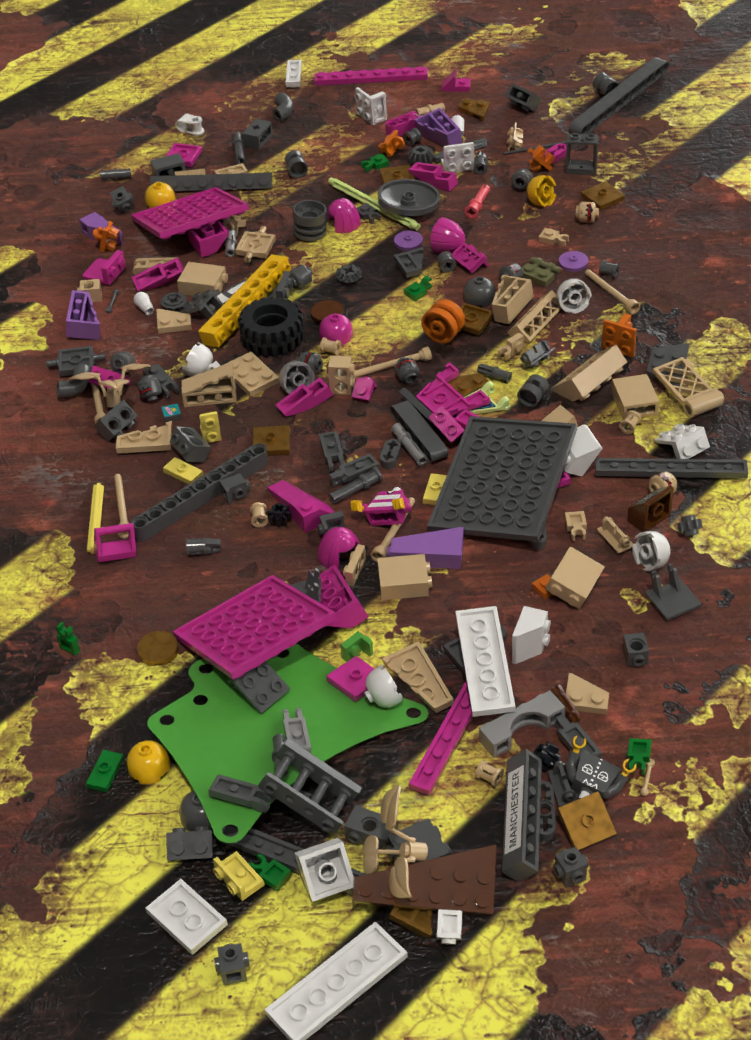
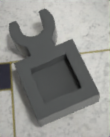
[357,203,381,224]

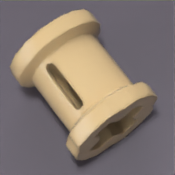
[320,337,341,356]
[619,410,641,434]
[250,502,268,528]
[475,760,504,787]

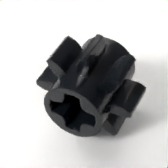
[267,503,292,527]
[533,741,561,771]

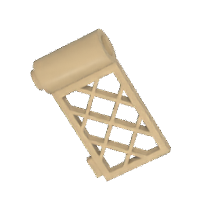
[653,357,724,418]

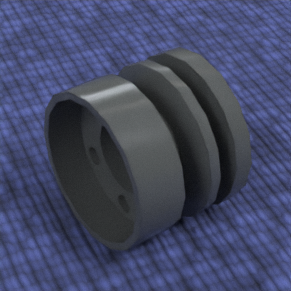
[293,200,326,241]

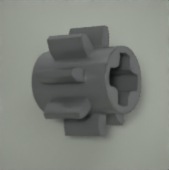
[677,515,703,537]

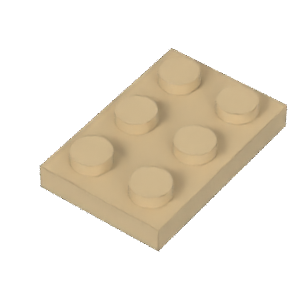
[224,352,279,397]

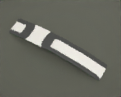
[207,278,248,312]

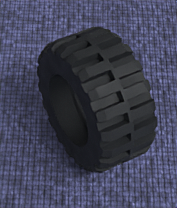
[238,297,304,357]

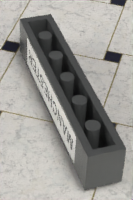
[502,749,542,882]

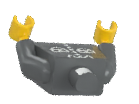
[565,736,636,800]

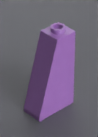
[387,527,464,569]

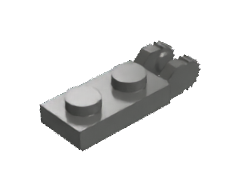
[143,364,180,398]
[319,431,344,473]
[208,774,275,813]

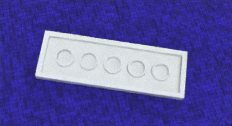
[455,606,516,717]
[264,921,408,1040]

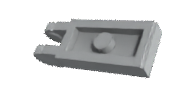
[282,708,311,753]

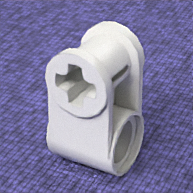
[175,113,204,136]

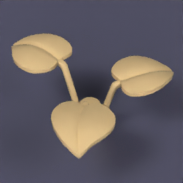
[68,363,151,407]
[363,786,428,898]

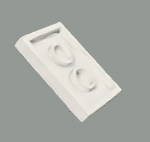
[146,879,228,955]

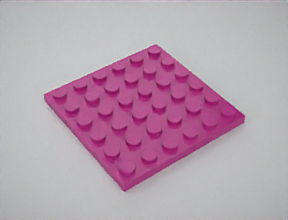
[131,187,249,240]
[173,575,337,680]

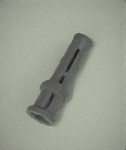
[328,467,383,504]

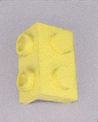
[213,851,265,901]

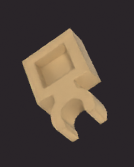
[538,228,569,246]
[564,511,587,541]

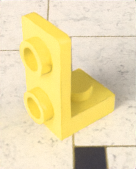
[199,411,222,443]

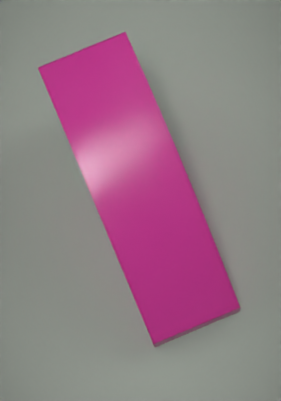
[408,162,458,191]
[132,258,184,292]
[276,377,333,417]

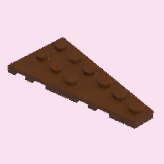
[352,844,496,916]

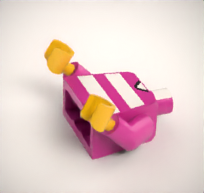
[351,487,412,526]

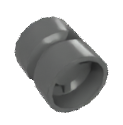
[593,72,620,96]
[285,150,308,178]
[517,374,549,408]

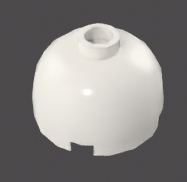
[556,279,592,313]
[182,342,213,377]
[632,531,671,571]
[364,664,404,708]

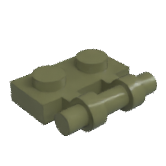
[522,257,561,287]

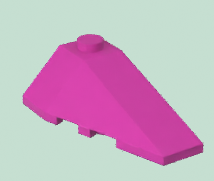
[267,480,334,533]
[319,564,369,628]

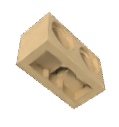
[328,356,356,395]

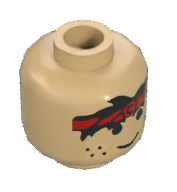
[576,202,599,223]
[649,472,677,494]

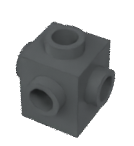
[110,186,135,215]
[553,847,589,888]
[214,943,250,985]

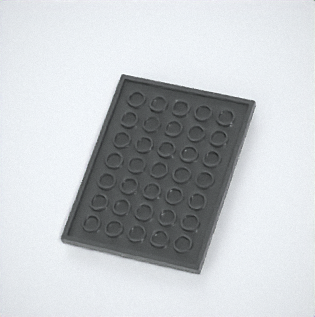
[427,416,577,542]

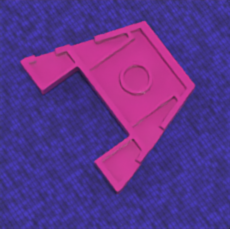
[416,362,490,416]

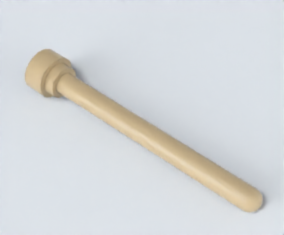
[585,269,640,314]
[353,347,432,378]
[91,383,106,424]
[114,474,129,539]
[370,497,415,563]

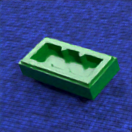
[86,750,124,793]

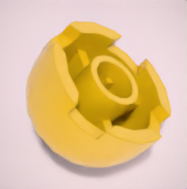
[527,175,556,207]
[145,182,176,208]
[127,740,171,785]

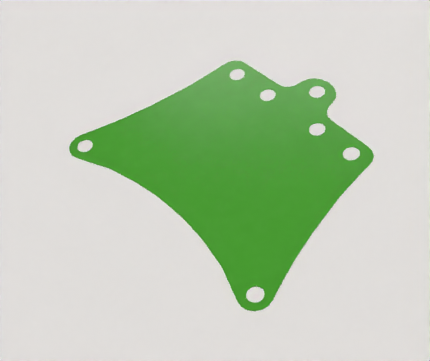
[147,644,429,843]

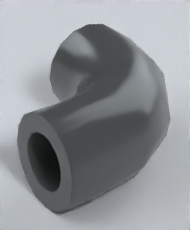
[273,92,294,122]
[56,364,91,398]

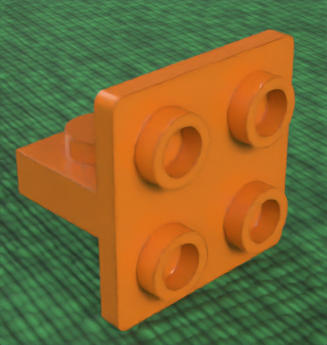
[602,313,637,358]

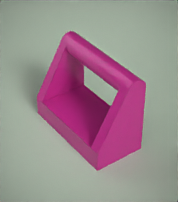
[94,523,136,562]

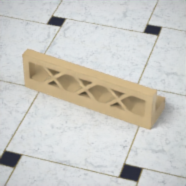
[507,290,562,343]

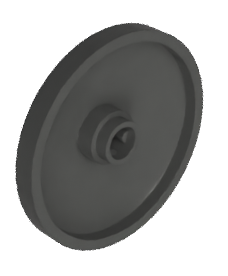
[377,179,440,216]

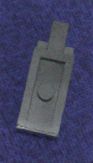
[329,453,380,487]
[555,714,602,758]

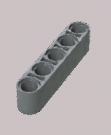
[390,400,448,463]

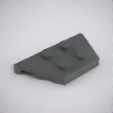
[647,343,690,387]

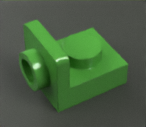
[340,631,373,662]

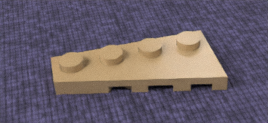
[382,641,454,713]

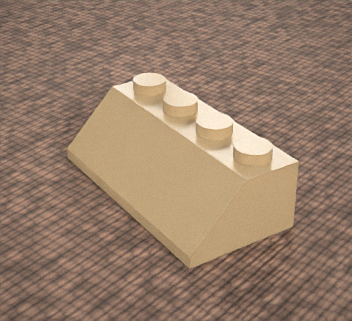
[552,345,627,402]

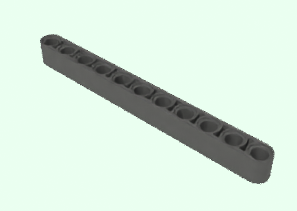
[568,57,669,134]

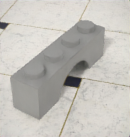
[479,691,565,758]

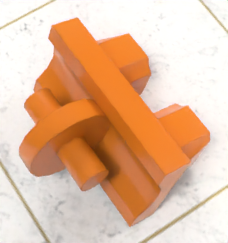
[378,130,405,157]
[527,144,556,171]
[92,221,120,253]

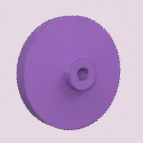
[394,231,423,251]
[559,251,588,272]

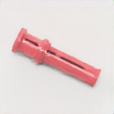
[464,184,491,219]

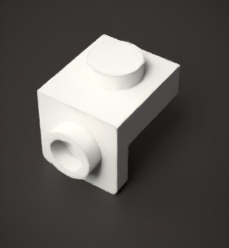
[436,909,462,945]

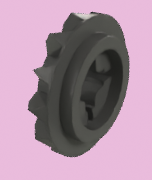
[336,264,362,283]
[161,292,187,311]

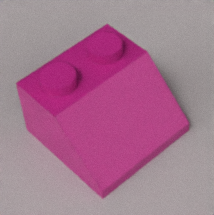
[188,220,229,257]

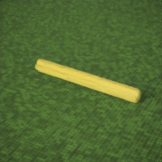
[87,483,104,554]

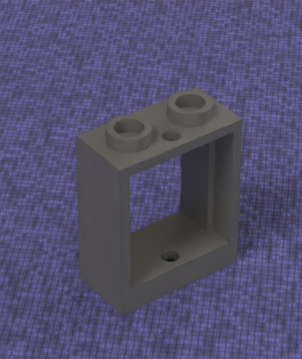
[565,133,599,175]

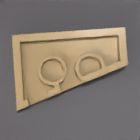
[116,421,173,454]

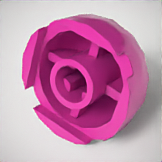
[319,314,353,345]

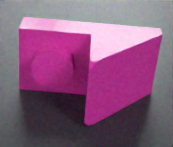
[441,69,471,92]

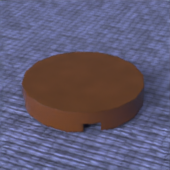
[311,300,344,323]

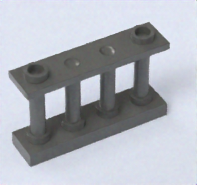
[258,738,362,836]

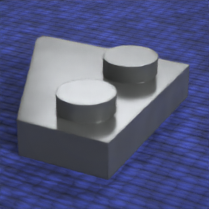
[394,247,424,278]

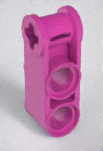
[386,111,420,137]

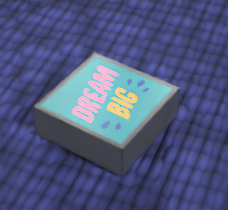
[161,403,182,422]

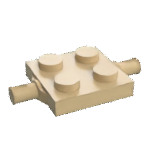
[235,226,276,263]

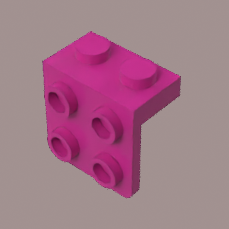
[83,250,126,285]

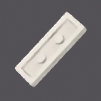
[286,60,302,88]

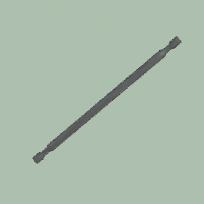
[503,141,567,155]

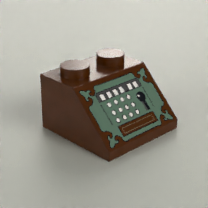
[627,486,674,532]

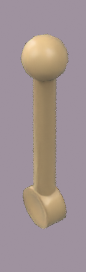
[640,759,655,796]

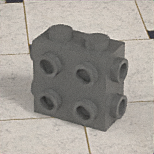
[386,819,451,865]

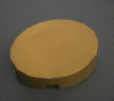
[137,631,178,666]

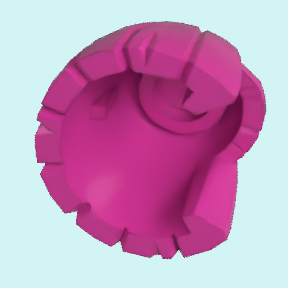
[328,198,361,234]
[430,217,466,254]
[317,527,360,570]

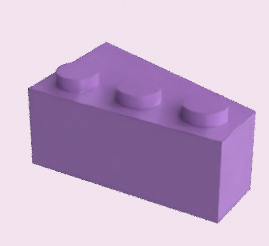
[414,108,463,146]
[66,290,100,340]

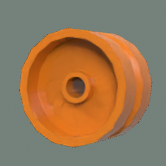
[421,299,465,344]

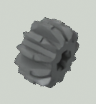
[408,145,434,166]

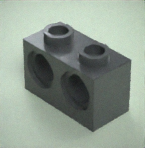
[94,400,138,442]
[170,426,211,462]

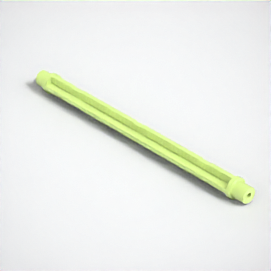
[328,177,420,231]

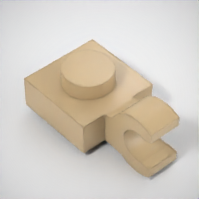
[498,333,524,360]

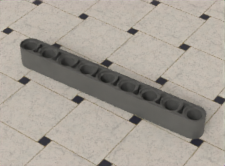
[131,443,268,542]

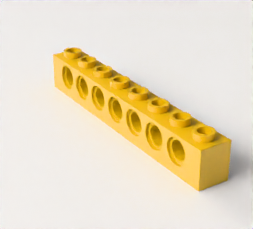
[198,254,291,348]

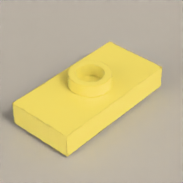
[163,457,203,484]
[423,473,447,505]

